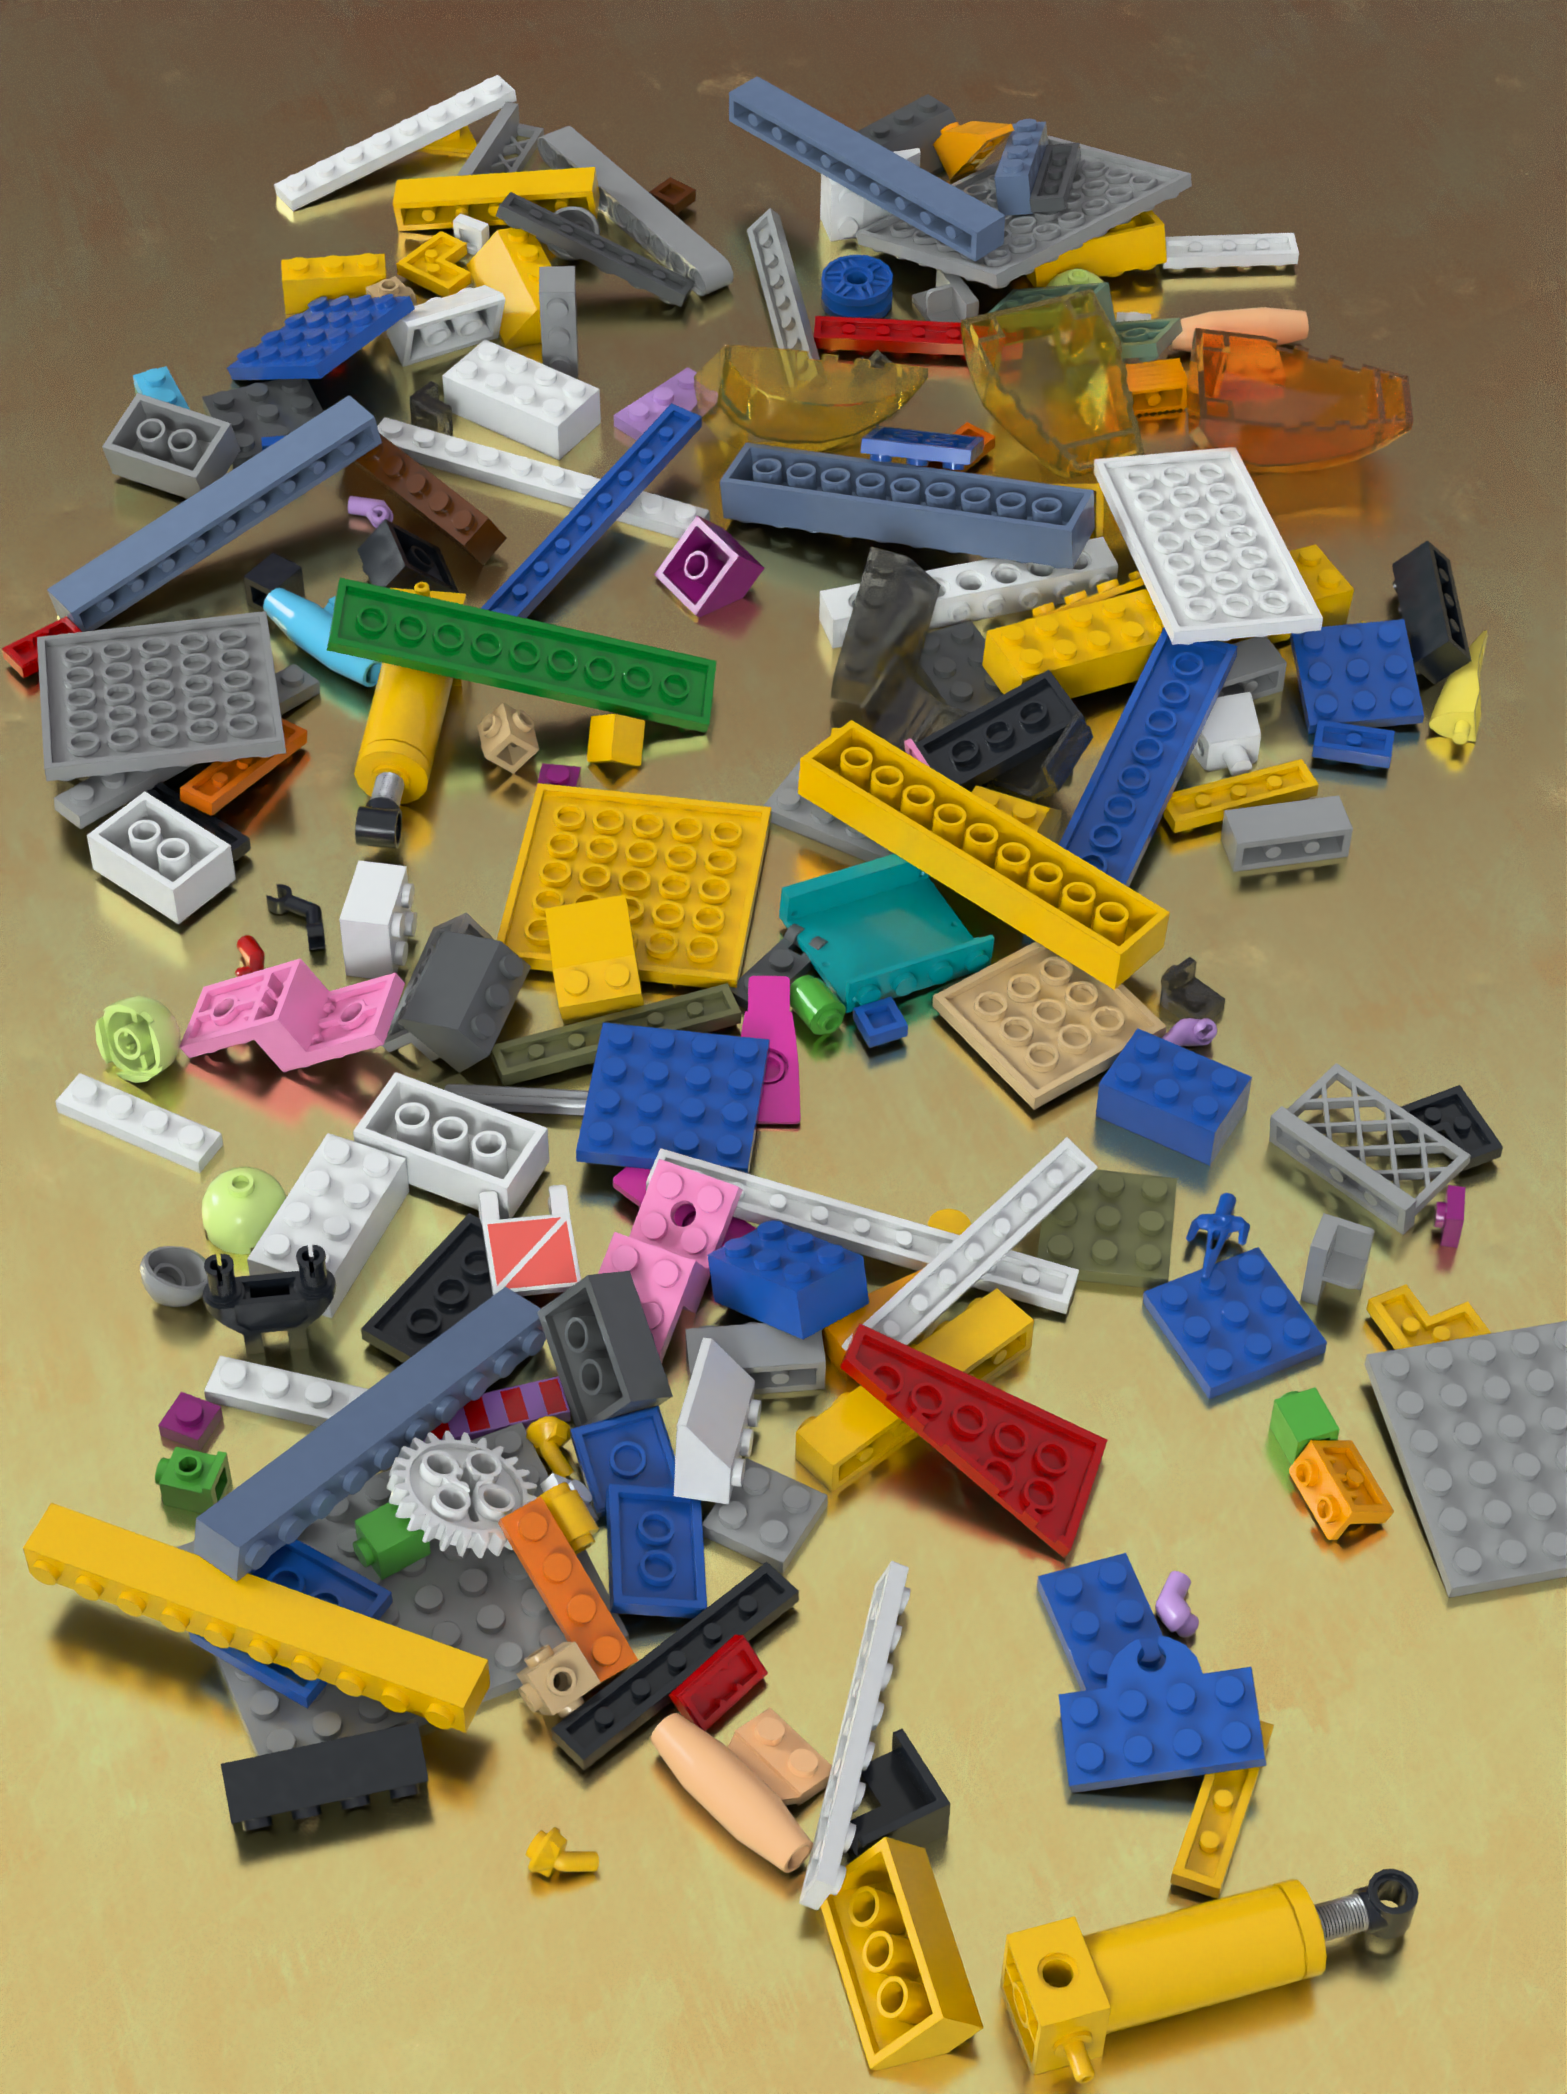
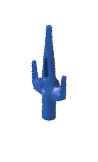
[1186,1193,1250,1281]

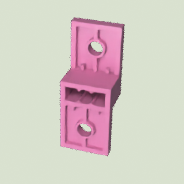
[180,958,405,1072]
[598,1159,743,1363]

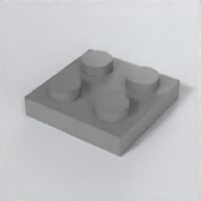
[702,1458,828,1573]

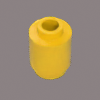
[537,1482,599,1555]

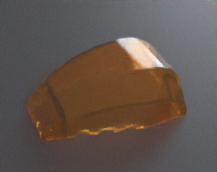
[1186,328,1414,473]

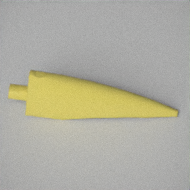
[1429,630,1488,744]

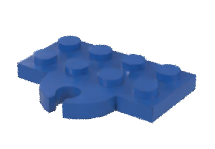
[1058,1635,1267,1793]

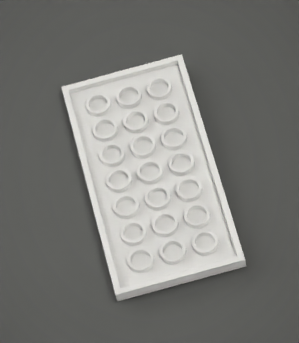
[1093,447,1323,645]

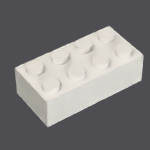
[442,339,601,460]
[353,1072,550,1219]
[247,1133,409,1318]

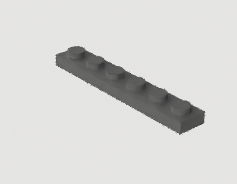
[496,192,695,307]

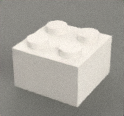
[339,861,417,979]

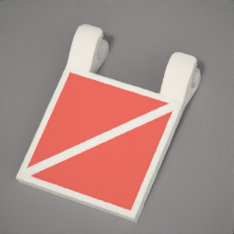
[478,1185,581,1296]

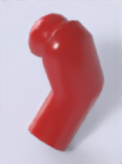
[235,935,265,977]

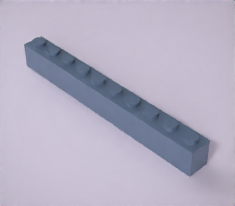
[729,76,1005,262]
[47,395,382,632]
[194,1287,546,1582]

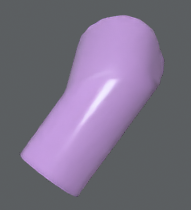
[348,496,393,528]
[1162,1018,1218,1047]
[1155,1571,1199,1638]

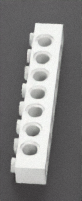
[819,537,1118,648]

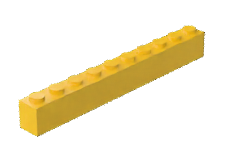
[23,1503,490,1733]

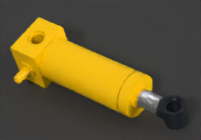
[354,582,467,849]
[1000,1869,1419,2083]

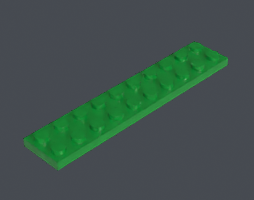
[327,577,717,733]

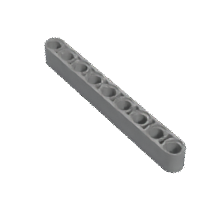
[537,126,734,296]

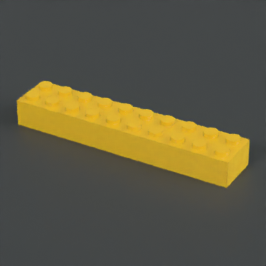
[982,544,1354,699]
[798,720,1170,990]

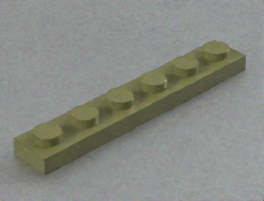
[490,983,741,1086]

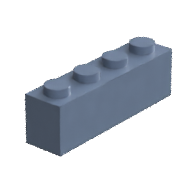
[994,119,1049,216]

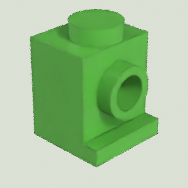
[155,1447,232,1513]

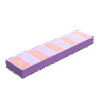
[423,1376,571,1442]

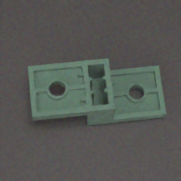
[987,282,1183,366]

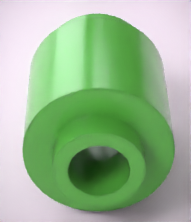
[790,975,845,1035]

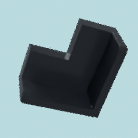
[847,1728,951,1861]

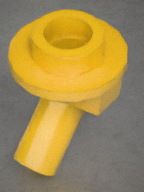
[526,1416,575,1478]
[525,1827,599,1878]

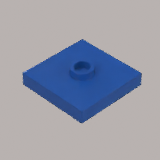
[570,1406,675,1518]

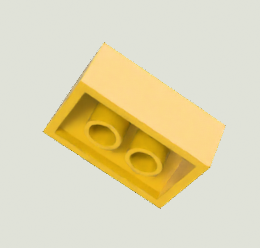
[281,253,387,314]

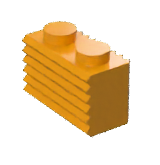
[1109,358,1190,418]

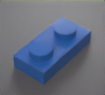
[1312,720,1395,768]

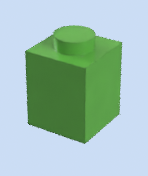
[1269,1387,1340,1465]
[353,1502,431,1580]

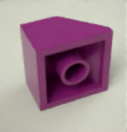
[654,515,765,618]

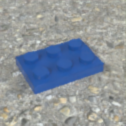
[606,1484,707,1618]
[1037,1553,1166,1691]

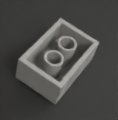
[102,393,241,499]

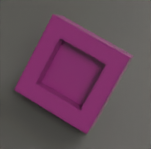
[535,763,581,791]
[1433,1185,1466,1248]
[158,1391,223,1451]

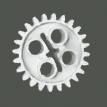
[386,1431,537,1558]

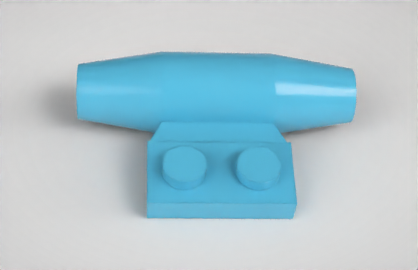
[263,588,382,687]

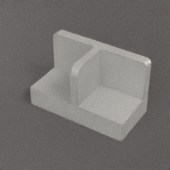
[912,269,979,323]
[1300,1213,1375,1305]

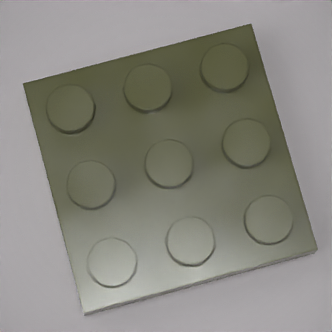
[1037,1169,1177,1289]

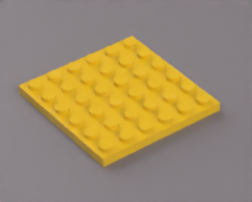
[497,783,771,988]

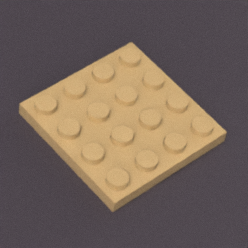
[932,941,1167,1109]

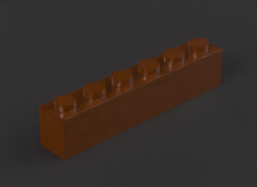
[352,433,507,566]

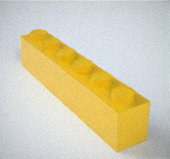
[392,167,600,232]
[795,1288,1034,1492]

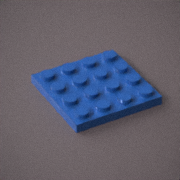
[227,294,415,380]
[576,1022,770,1174]

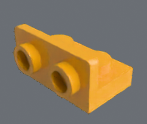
[1289,1440,1394,1540]

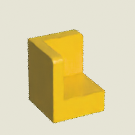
[587,714,645,766]

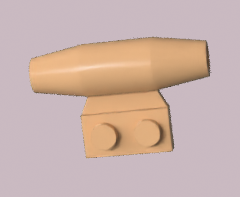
[1168,307,1309,391]
[651,1708,832,1873]

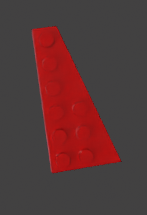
[840,1323,1108,1558]

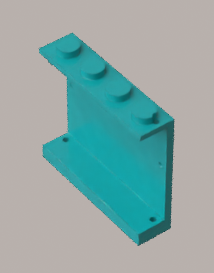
[779,854,995,1013]

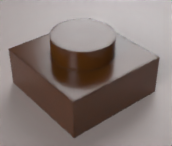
[649,177,696,215]

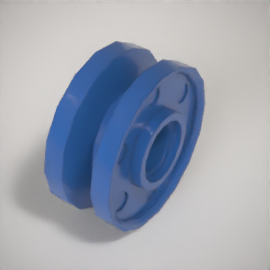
[821,254,893,319]

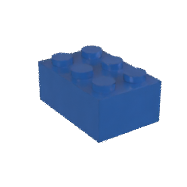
[1096,1028,1252,1166]
[707,1220,869,1340]

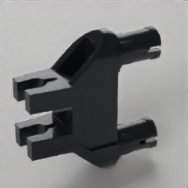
[203,1245,336,1354]

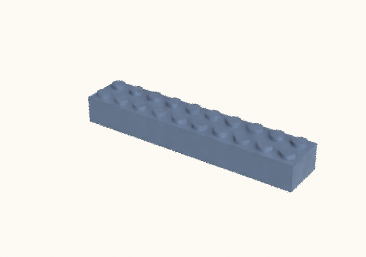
[720,442,1095,569]

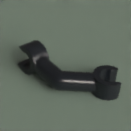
[266,884,326,950]

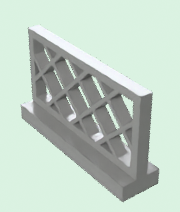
[1269,1063,1471,1235]

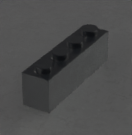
[1392,540,1472,685]
[221,1722,429,1831]

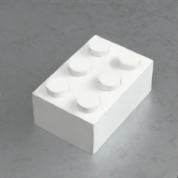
[87,791,236,924]

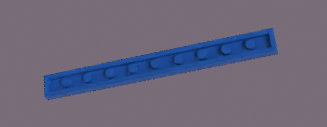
[481,403,702,618]

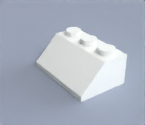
[386,285,505,367]
[674,1337,762,1504]

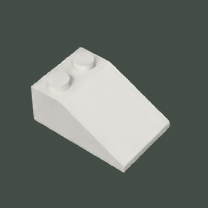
[820,148,921,241]

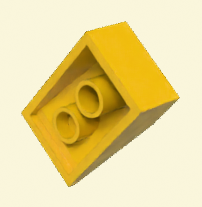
[545,894,644,1025]

